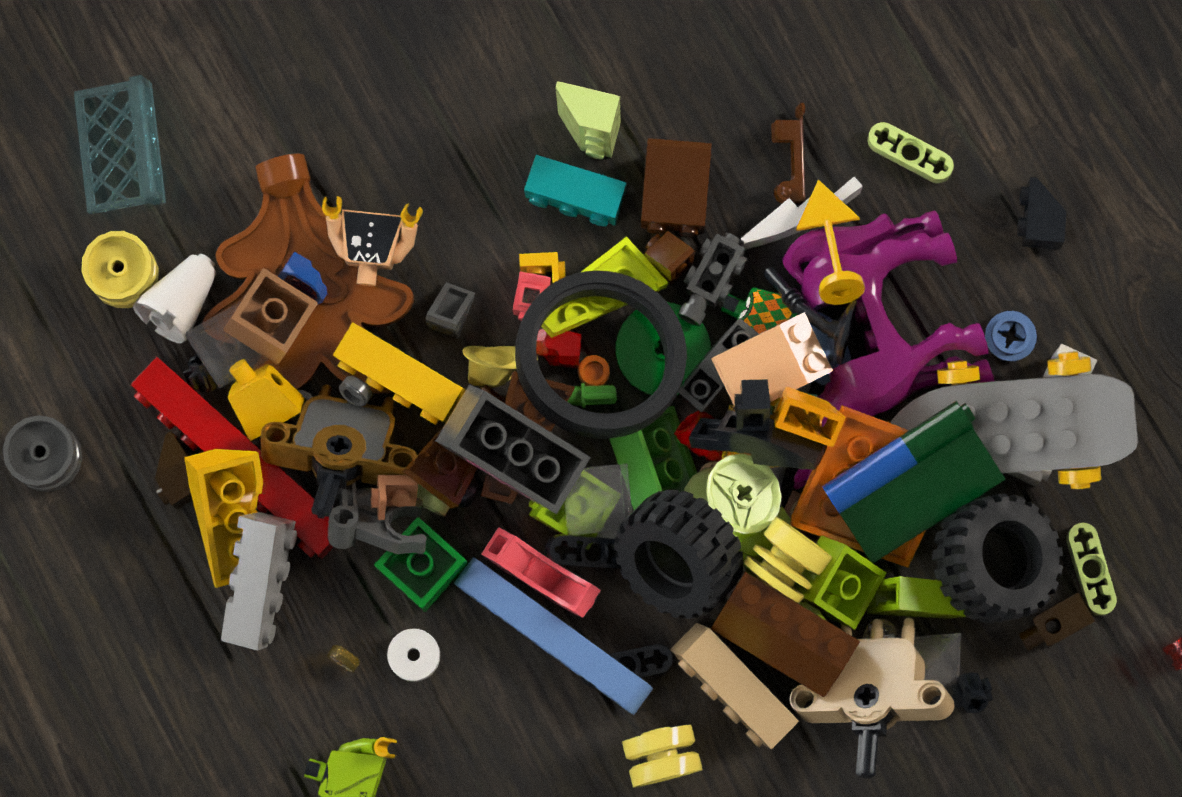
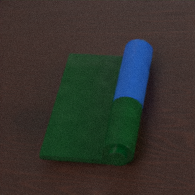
[822,401,1006,563]

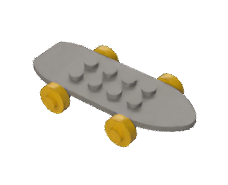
[891,351,1138,489]

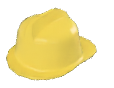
[462,346,538,388]

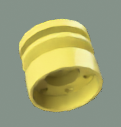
[743,517,833,603]

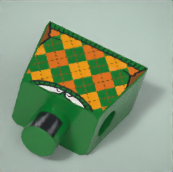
[721,288,797,334]

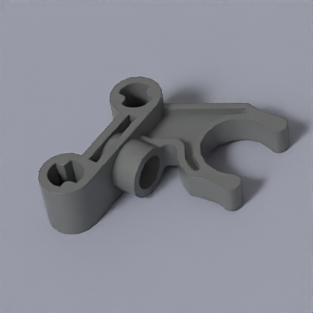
[328,482,427,554]

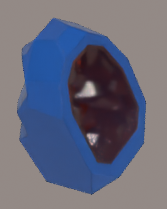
[278,252,327,305]

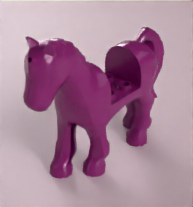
[783,210,994,489]

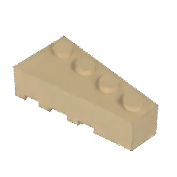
[670,623,799,749]

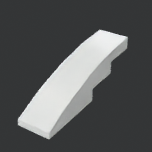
[740,177,863,250]

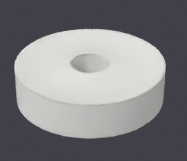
[387,629,440,682]

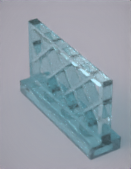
[74,75,166,214]

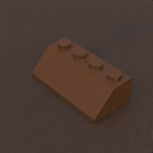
[711,572,860,697]

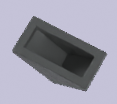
[425,282,475,339]

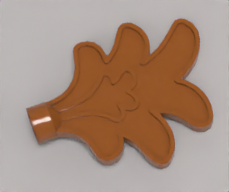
[202,154,414,395]

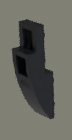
[689,410,825,470]

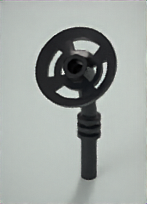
[764,267,857,365]

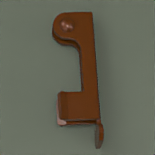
[771,103,806,204]

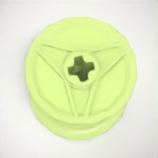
[684,453,782,534]

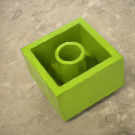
[793,535,886,630]

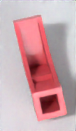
[481,527,601,618]

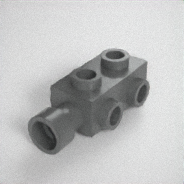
[677,233,747,326]

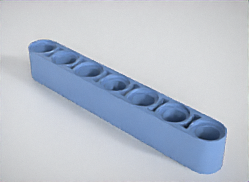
[454,557,653,715]

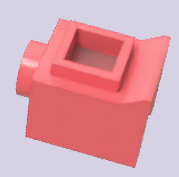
[512,271,552,321]

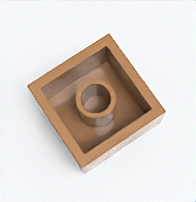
[223,267,318,365]

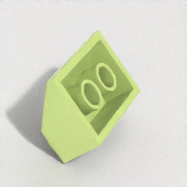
[556,81,621,159]

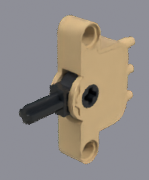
[789,618,955,779]

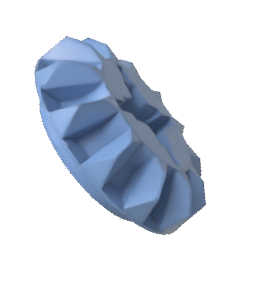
[985,311,1037,362]

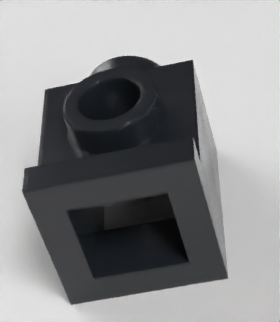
[734,379,771,432]

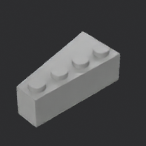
[221,512,297,651]

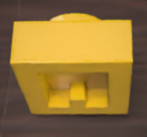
[519,252,565,283]

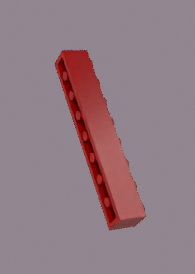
[131,357,333,559]

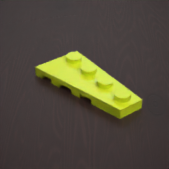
[541,237,669,338]

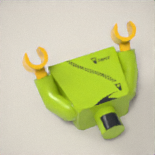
[304,737,397,797]

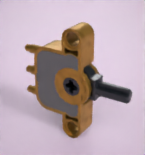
[261,385,417,519]

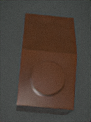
[645,231,695,287]

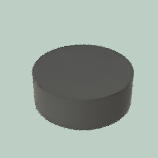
[339,376,372,406]

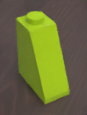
[867,576,966,618]

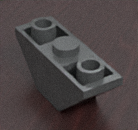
[678,318,758,412]

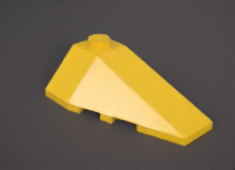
[184,449,263,588]

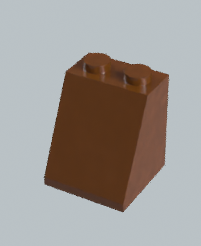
[641,138,712,237]

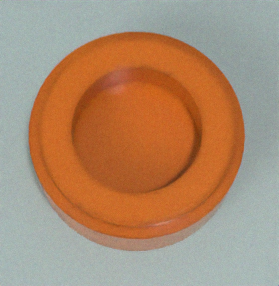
[578,355,610,386]

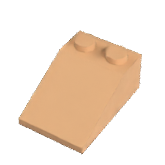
[711,312,833,407]

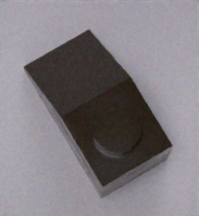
[155,431,192,509]

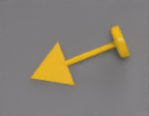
[796,180,865,305]

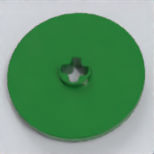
[615,302,711,396]

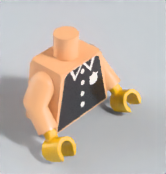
[322,196,423,286]

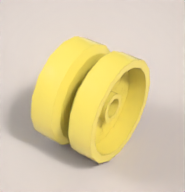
[82,231,159,308]
[622,724,703,788]

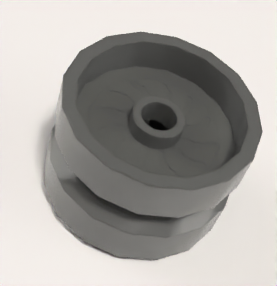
[3,415,83,492]

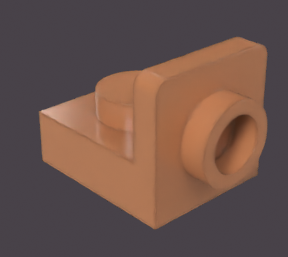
[371,475,418,520]

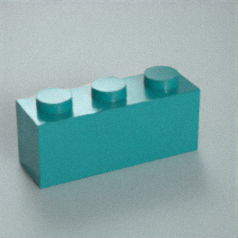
[524,155,627,227]

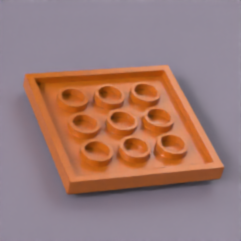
[790,405,926,568]

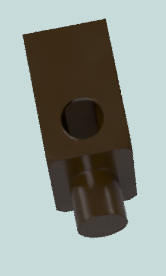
[1018,593,1095,651]

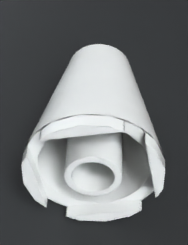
[133,254,216,343]

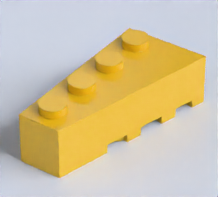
[332,322,466,425]

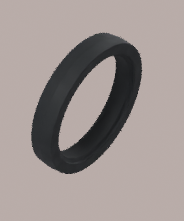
[515,271,687,439]

